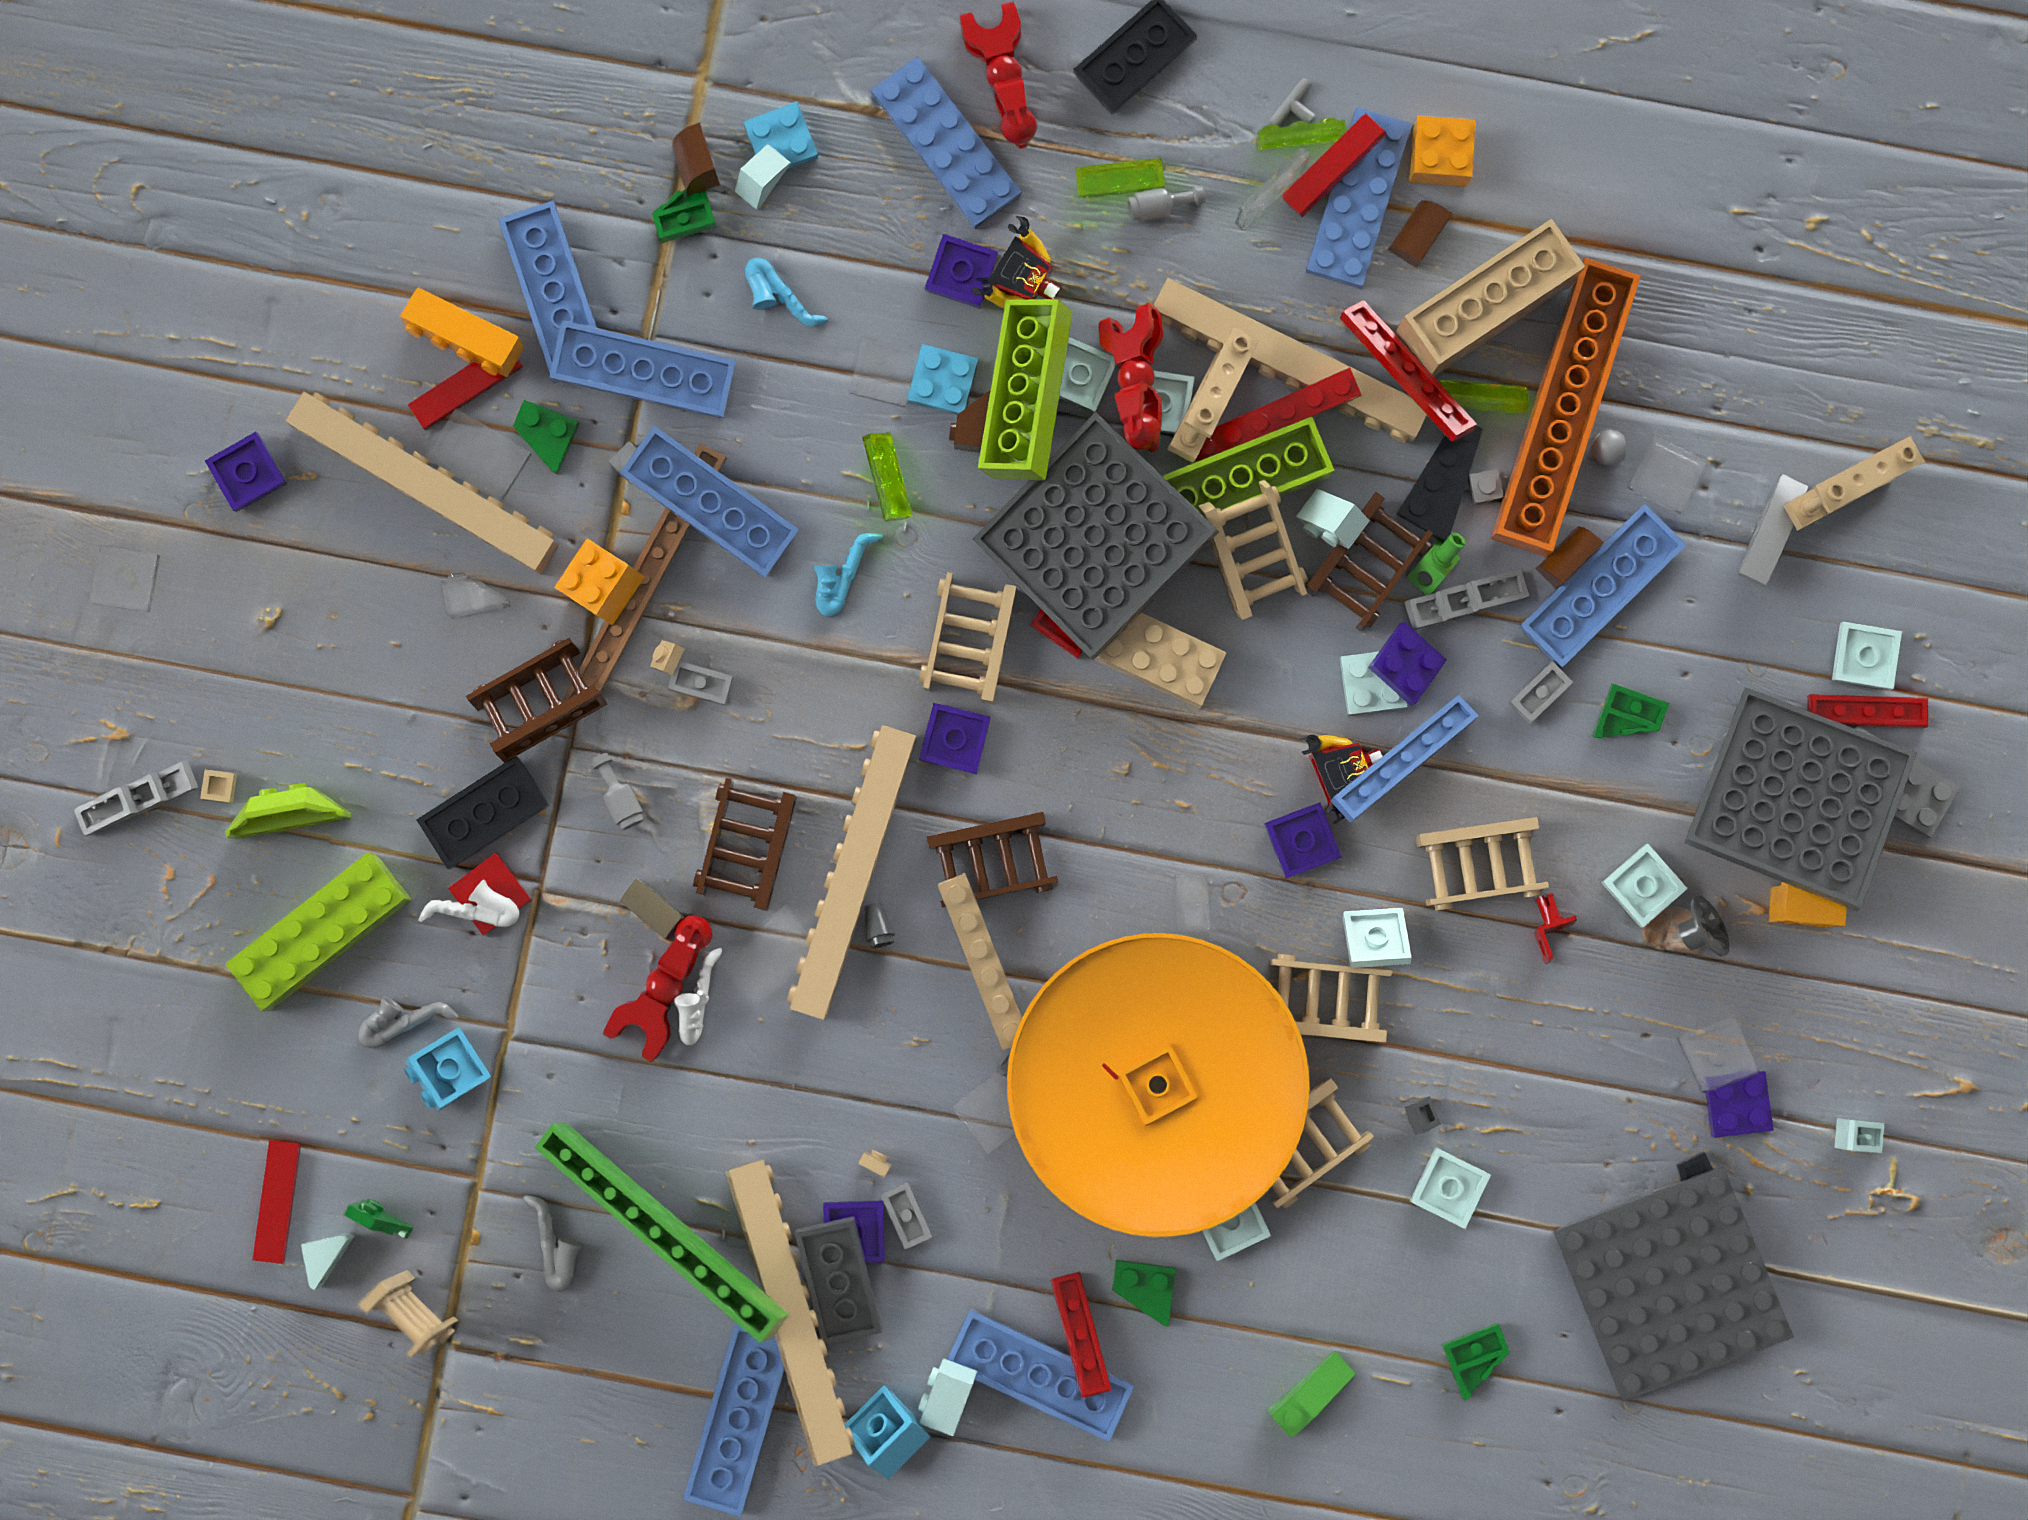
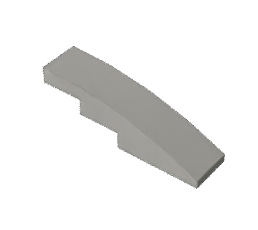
[1737,474,1808,587]
[1404,569,1530,630]
[74,761,198,836]

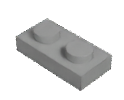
[668,661,734,706]
[1509,661,1573,724]
[880,1181,933,1250]

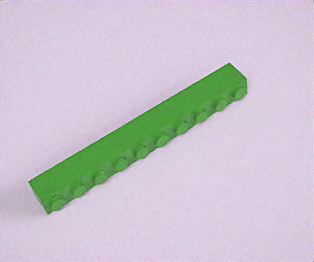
[534,1122,790,1343]

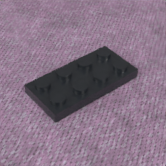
[1073,0,1198,115]
[416,756,550,870]

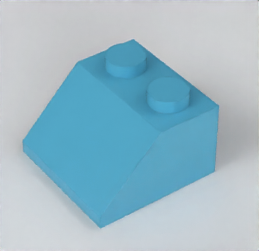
[844,1385,931,1480]

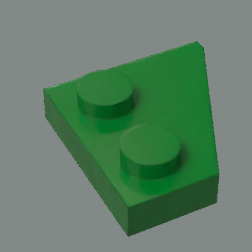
[652,189,717,244]
[513,400,580,475]
[1592,683,1670,738]
[344,1199,413,1239]
[1112,1259,1176,1326]
[1441,1323,1510,1401]

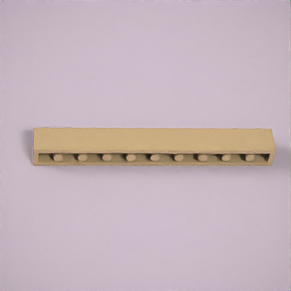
[1154,278,1427,443]
[285,391,558,575]
[787,725,917,1020]
[725,1160,855,1466]

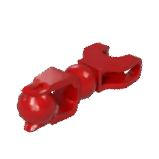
[960,2,1037,149]
[1098,303,1164,453]
[603,915,713,1063]

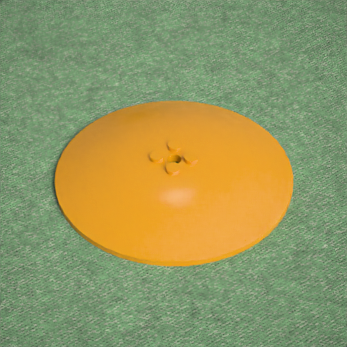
[1007,933,1309,1237]

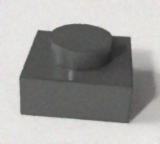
[1404,1096,1441,1135]

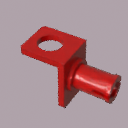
[1534,893,1577,964]

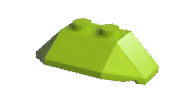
[225,783,351,839]

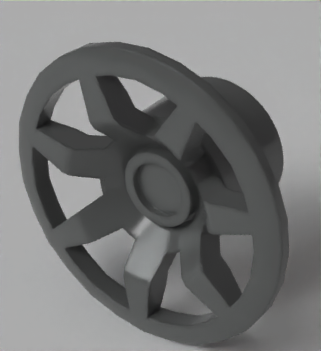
[1678,896,1729,957]

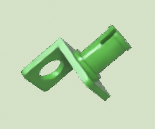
[1407,533,1466,595]

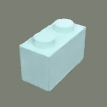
[1296,489,1370,549]
[918,1358,977,1436]

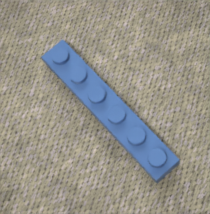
[1331,694,1479,823]

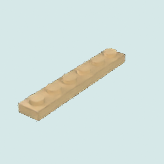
[938,873,1022,1050]

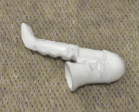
[418,879,519,927]
[674,948,722,1045]

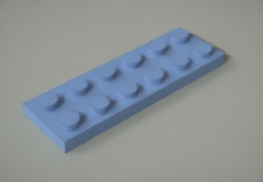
[871,56,1021,229]
[1306,107,1412,289]
[498,200,597,384]
[549,320,736,419]
[619,426,799,578]
[1519,504,1687,669]
[947,1309,1134,1442]
[683,1322,785,1517]

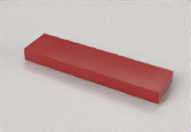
[1281,113,1387,217]
[407,360,523,431]
[1807,694,1928,728]
[252,1140,301,1264]
[1050,1272,1112,1399]

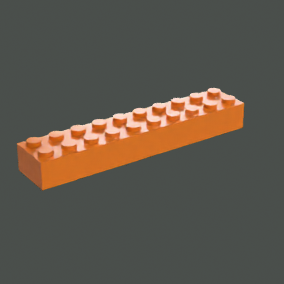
[1490,258,1641,557]

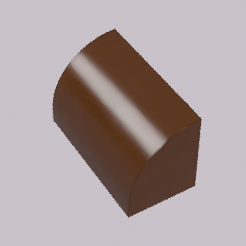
[672,123,720,196]
[1387,200,1452,268]
[1535,526,1604,589]

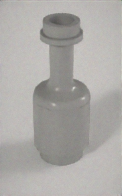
[1127,186,1205,222]
[591,753,644,830]

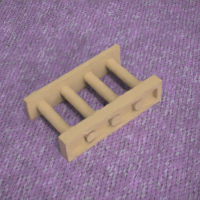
[1167,327,1259,463]
[1783,436,1925,531]
[1198,480,1308,620]
[919,572,1017,704]
[1415,817,1549,911]
[1270,954,1392,1042]
[1271,1078,1374,1209]
[358,1270,458,1358]

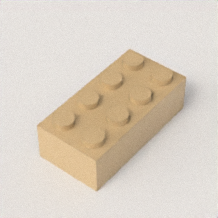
[1094,612,1227,710]

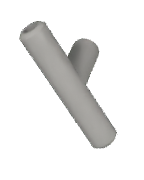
[1269,78,1316,128]

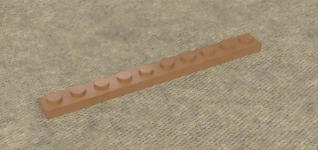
[561,443,727,716]

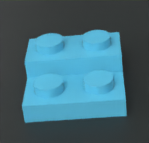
[404,1027,491,1112]

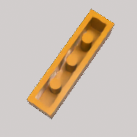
[400,287,524,377]

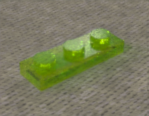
[1256,117,1346,151]
[1075,158,1165,199]
[1439,380,1529,413]
[862,432,913,521]

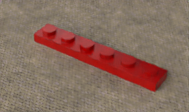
[1340,300,1477,442]
[1196,367,1362,462]

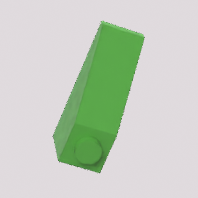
[1268,1351,1355,1438]

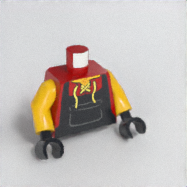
[972,216,1061,309]
[1299,734,1383,824]

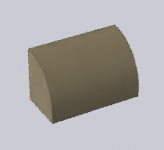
[621,878,685,941]

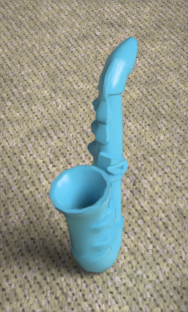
[745,257,828,326]
[813,533,883,617]

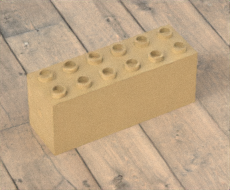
[1395,218,1585,376]

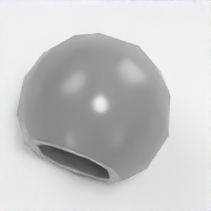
[1591,429,1626,467]

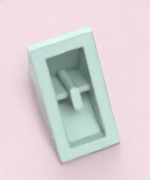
[735,145,791,210]
[1835,1118,1884,1153]
[301,1233,355,1290]

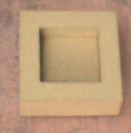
[650,640,685,675]
[200,769,237,803]
[858,1149,891,1178]

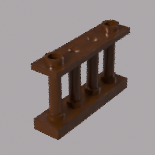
[1305,492,1433,631]
[466,637,607,763]
[693,778,797,911]
[927,812,1058,908]

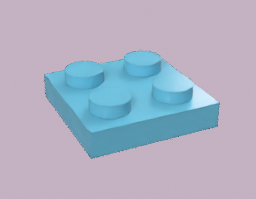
[743,101,818,170]
[907,344,978,415]

